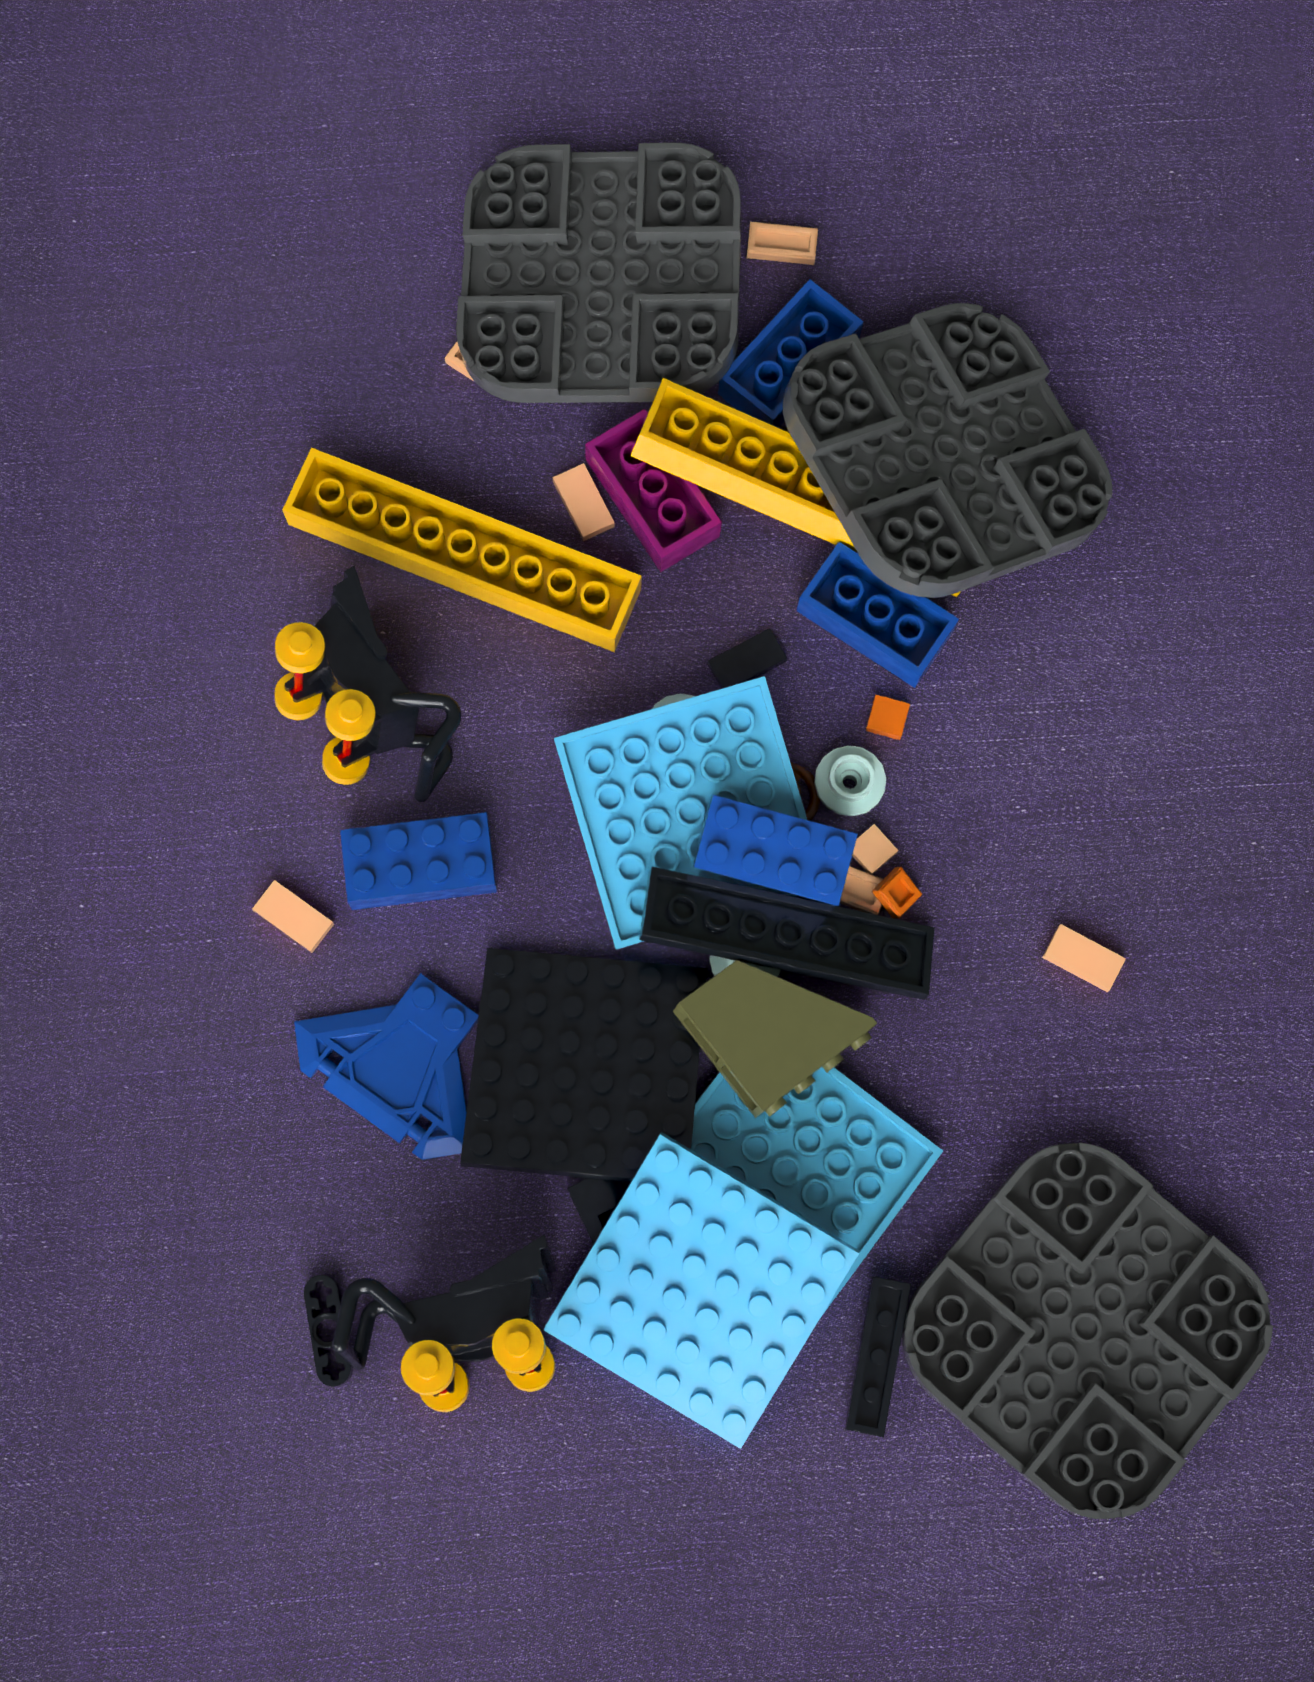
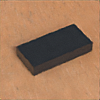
[707,628,787,689]

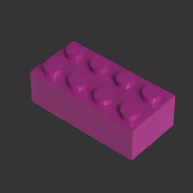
[585,409,722,572]

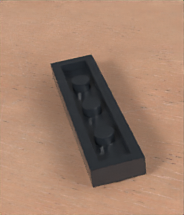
[845,1276,911,1438]

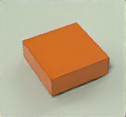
[865,695,910,740]
[872,867,922,919]

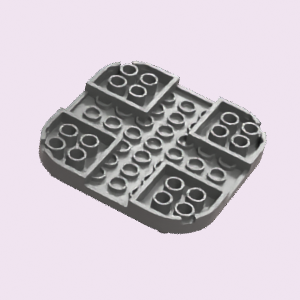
[456,143,742,403]
[783,303,1112,598]
[902,1143,1273,1519]

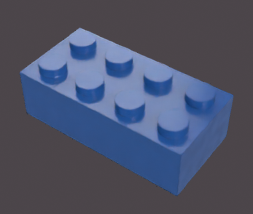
[718,279,863,428]
[796,542,959,688]
[693,795,858,906]
[340,812,497,910]

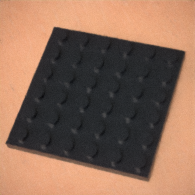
[460,948,707,1182]

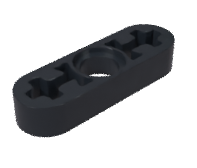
[304,1275,353,1387]

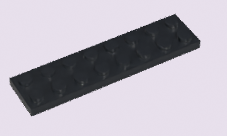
[639,867,935,1000]

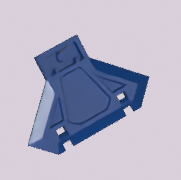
[294,973,479,1160]

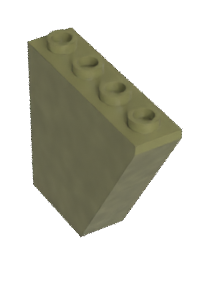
[673,960,877,1119]

